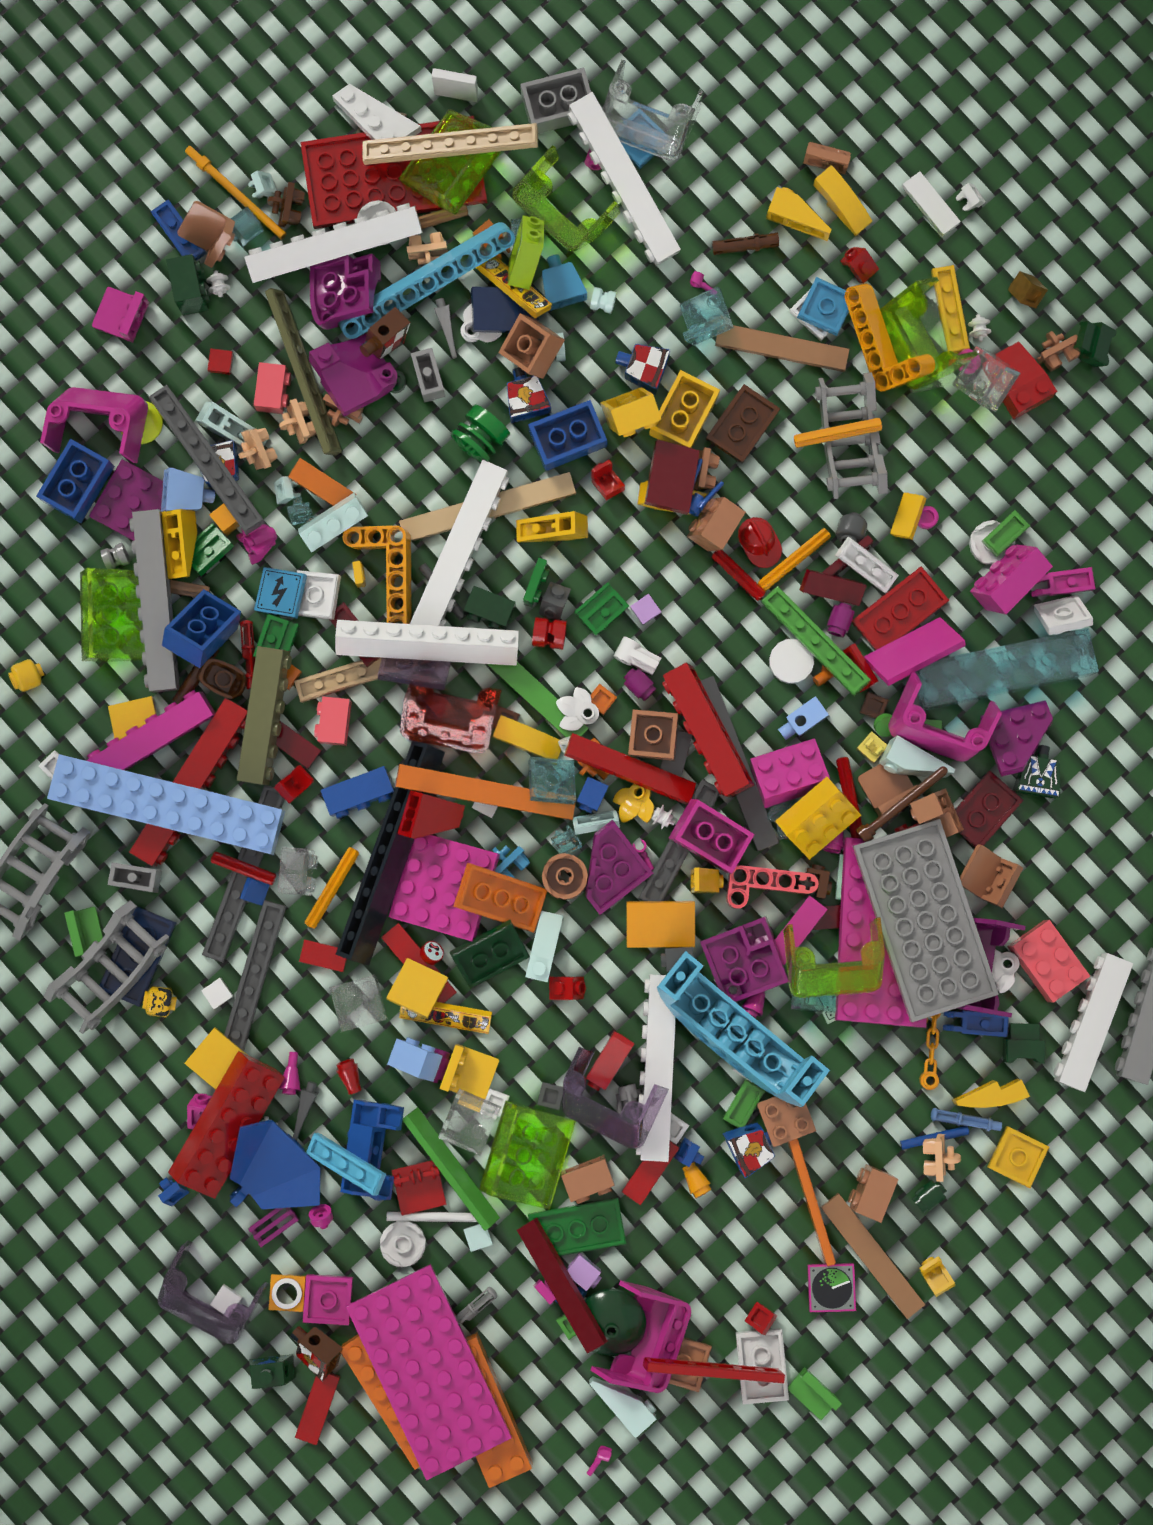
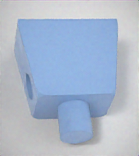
[161,467,215,512]
[778,696,830,740]

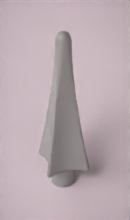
[434,298,457,359]

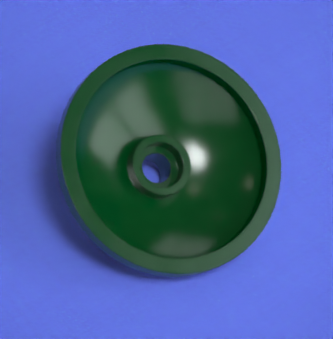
[585,1289,646,1356]

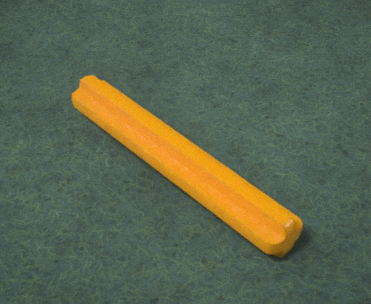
[794,418,882,448]
[758,528,831,591]
[305,847,359,929]

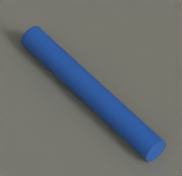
[900,1126,969,1150]

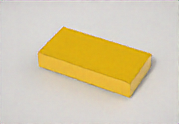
[890,492,927,540]

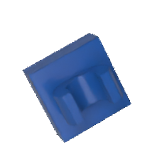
[674,1137,705,1167]
[158,1177,190,1207]

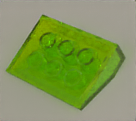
[399,109,501,215]
[80,568,145,662]
[479,1100,576,1210]

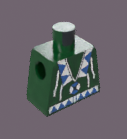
[1013,745,1060,799]

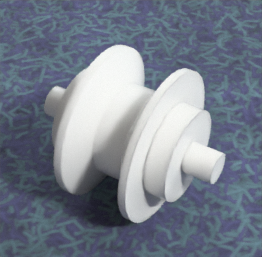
[206,271,230,297]
[968,314,991,341]
[651,805,675,830]

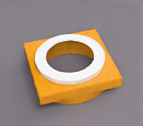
[269,1274,306,1312]

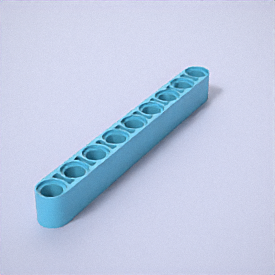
[338,222,515,339]

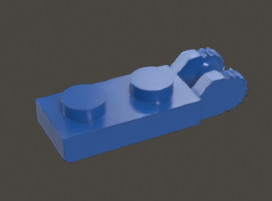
[943,1010,1009,1037]

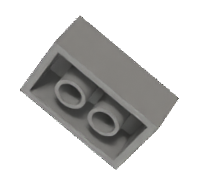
[520,67,591,134]

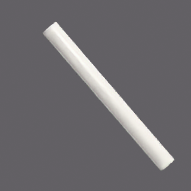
[387,1212,477,1222]

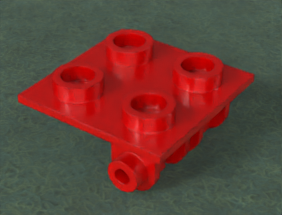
[391,1160,447,1216]

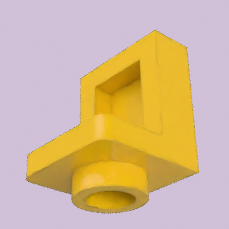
[919,1256,956,1297]

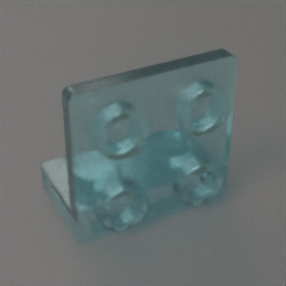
[680,287,734,346]

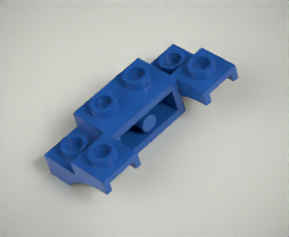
[340,1100,404,1200]

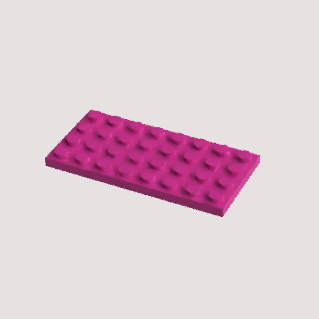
[835,837,927,1028]
[346,1264,512,1481]

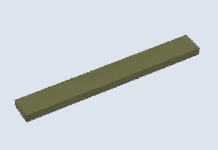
[265,288,342,456]

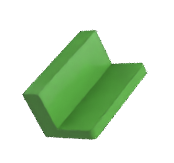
[64,907,104,957]
[788,1367,842,1420]

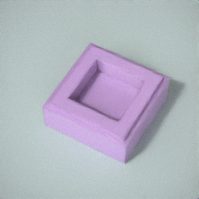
[630,594,661,625]

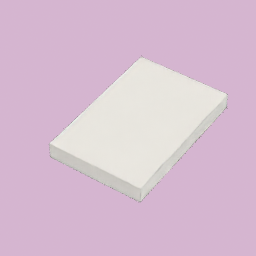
[735,1328,789,1404]

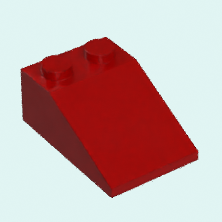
[980,341,1058,420]

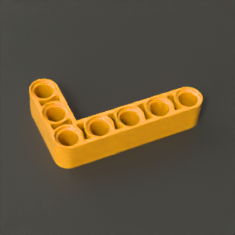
[845,283,935,392]
[342,526,412,624]

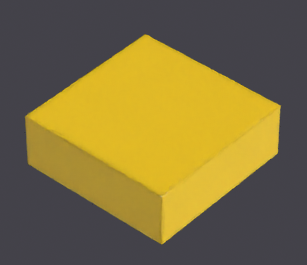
[352,561,366,588]

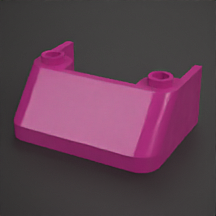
[40,387,148,463]
[888,672,1002,762]
[590,1280,691,1393]

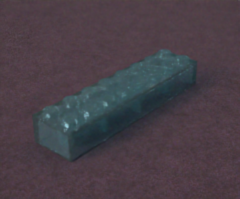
[915,628,1099,711]

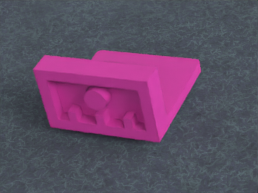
[92,287,149,343]

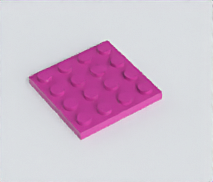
[388,835,500,941]

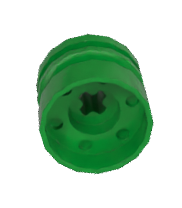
[450,404,510,462]

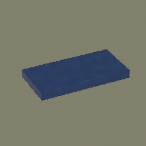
[99,906,177,1007]

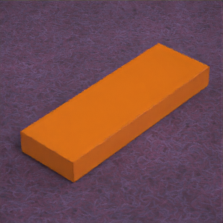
[288,458,357,506]

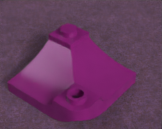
[310,254,381,330]
[309,333,397,417]
[700,916,790,1002]

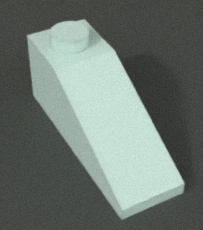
[195,402,267,448]
[879,735,955,778]
[525,911,563,982]
[589,1377,657,1438]

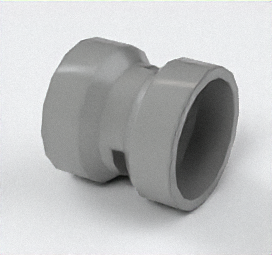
[100,543,130,571]

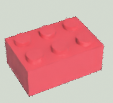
[1007,920,1090,1003]

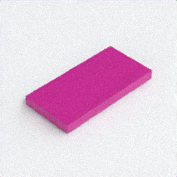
[864,617,966,686]

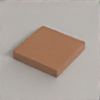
[669,1338,712,1392]

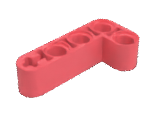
[726,865,819,909]

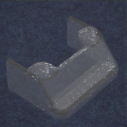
[602,60,704,161]

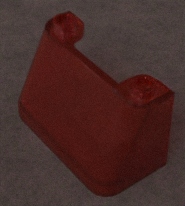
[400,673,502,753]

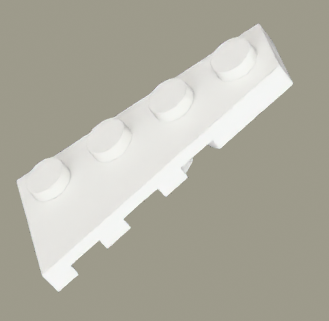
[332,84,421,140]

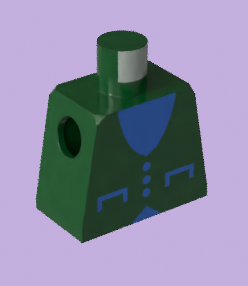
[249,1354,296,1389]

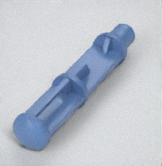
[931,1108,1002,1131]

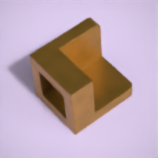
[1008,271,1048,309]

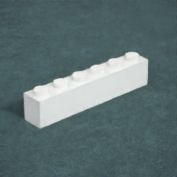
[1054,953,1133,1092]

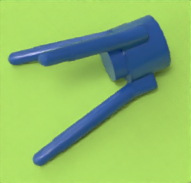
[689,458,724,517]

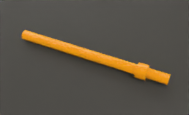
[185,146,286,240]

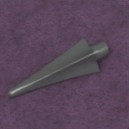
[293,1081,319,1141]

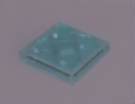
[528,757,576,805]

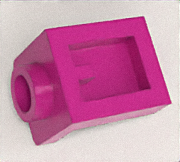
[187,1093,212,1129]

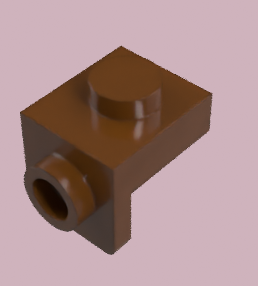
[805,864,832,899]

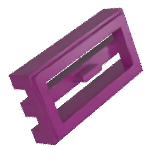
[248,1207,299,1248]

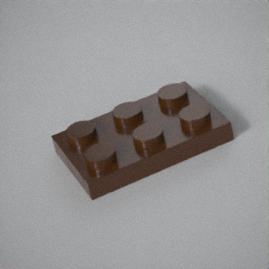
[706,384,780,464]

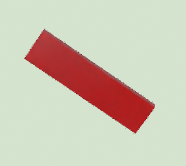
[381,923,457,1003]

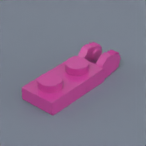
[1031,567,1095,597]

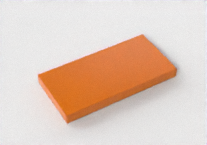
[453,863,547,933]

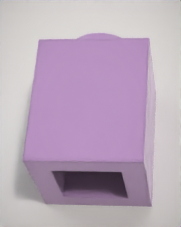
[566,1253,602,1291]

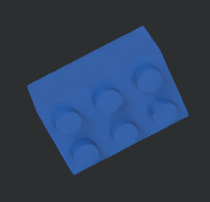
[528,400,607,471]
[36,439,115,523]
[162,589,241,668]

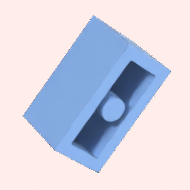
[387,1037,443,1082]

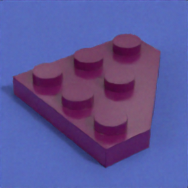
[980,700,1053,777]
[585,820,654,915]

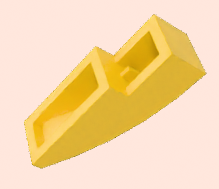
[813,165,872,236]
[493,715,561,763]
[952,1079,1030,1108]

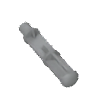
[456,1287,497,1325]

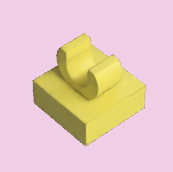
[856,731,887,763]

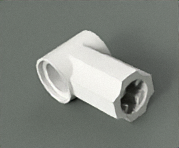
[613,637,661,675]

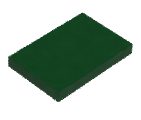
[450,920,530,989]

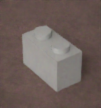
[411,348,446,403]
[108,862,162,893]

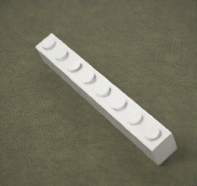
[567,92,681,266]
[244,203,423,283]
[410,460,510,626]
[335,620,519,666]
[636,974,676,1162]

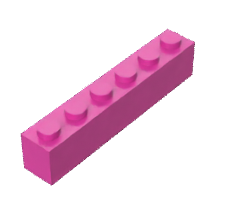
[86,690,216,771]

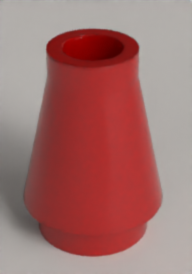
[336,1058,362,1095]

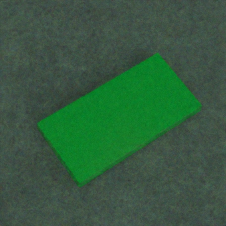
[528,1197,626,1256]

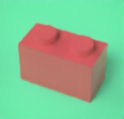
[254,362,291,414]
[314,696,352,746]

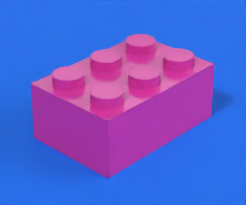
[970,544,1053,614]
[750,738,830,808]
[669,799,755,874]

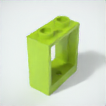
[508,215,544,290]

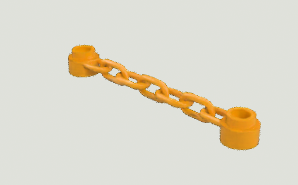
[919,1013,941,1090]

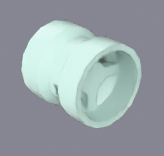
[590,287,617,314]

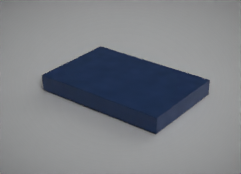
[471,287,539,333]

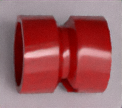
[532,617,567,650]

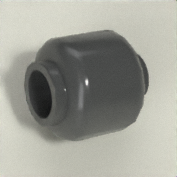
[836,512,867,544]

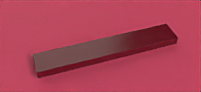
[517,1218,608,1354]

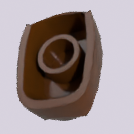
[198,659,246,699]

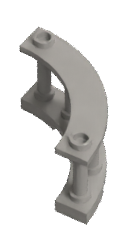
[815,372,888,499]
[0,803,90,941]
[44,900,169,1034]

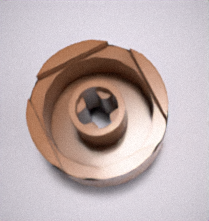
[542,853,588,900]

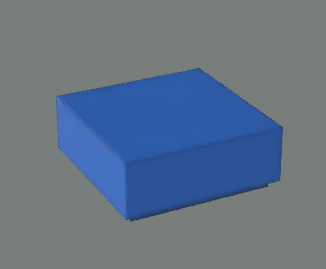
[240,877,270,906]

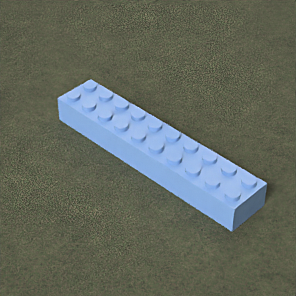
[47,754,285,855]

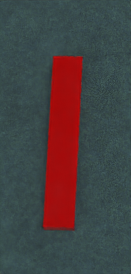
[564,733,696,805]
[643,1357,785,1383]

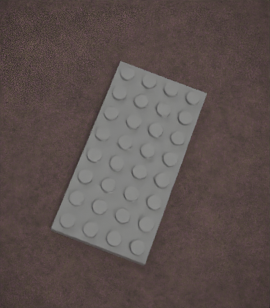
[852,819,999,1022]

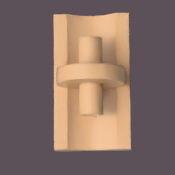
[407,232,448,265]
[279,399,317,444]
[238,428,278,470]
[923,1134,961,1182]

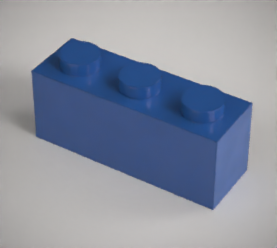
[321,766,394,819]

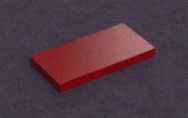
[852,566,950,651]

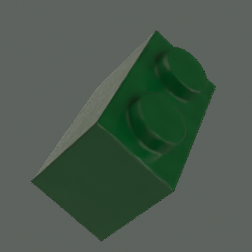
[464,586,516,630]

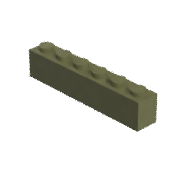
[237,646,292,785]

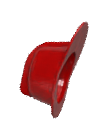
[738,517,782,568]

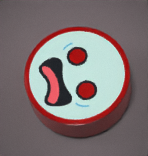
[420,941,444,965]

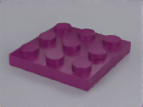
[89,459,163,541]

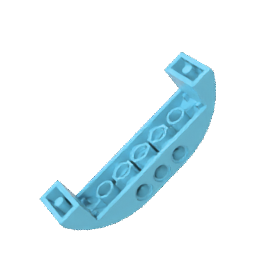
[657,951,830,1107]

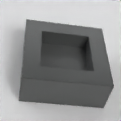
[537,1082,565,1110]

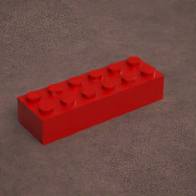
[662,662,755,798]
[168,1051,285,1199]

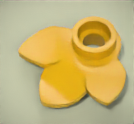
[613,784,654,823]

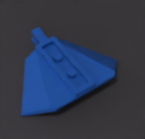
[230,1120,320,1209]

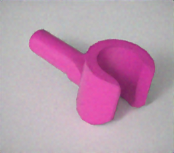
[690,271,718,296]
[633,839,654,870]
[586,1446,612,1476]

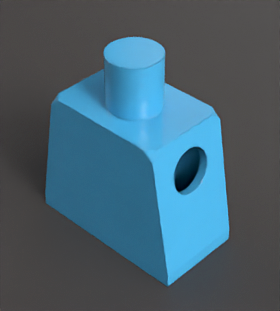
[542,254,587,312]

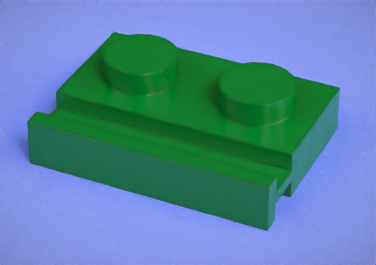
[192,523,234,576]
[523,558,550,608]
[574,582,629,636]
[253,614,300,658]

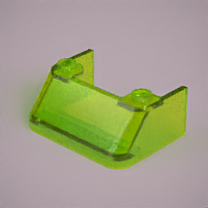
[512,145,620,251]
[880,277,978,390]
[783,917,885,998]

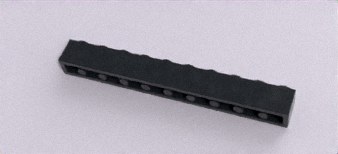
[335,740,445,966]

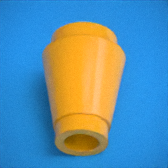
[682,1162,711,1199]

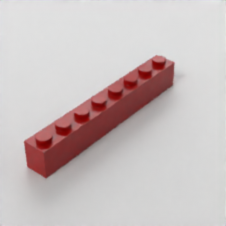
[129,698,247,867]

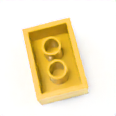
[649,370,720,448]
[600,387,662,437]
[775,777,861,860]

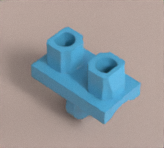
[492,846,530,878]

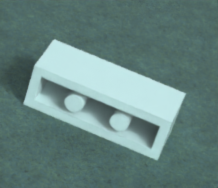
[298,493,368,552]

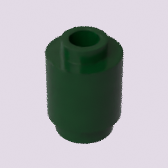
[912,1179,947,1213]

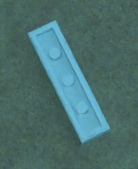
[306,1133,386,1196]

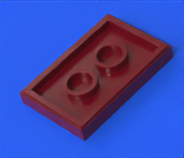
[644,439,700,515]
[955,770,1024,847]

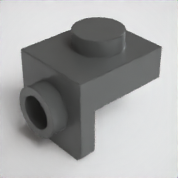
[539,582,571,620]

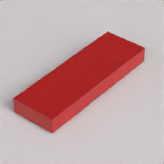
[622,1141,679,1205]
[295,1373,341,1445]

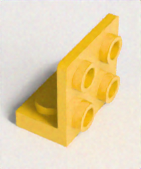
[440,1044,499,1102]

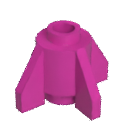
[236,524,277,565]

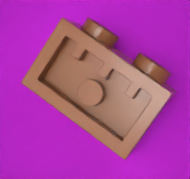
[803,142,851,174]

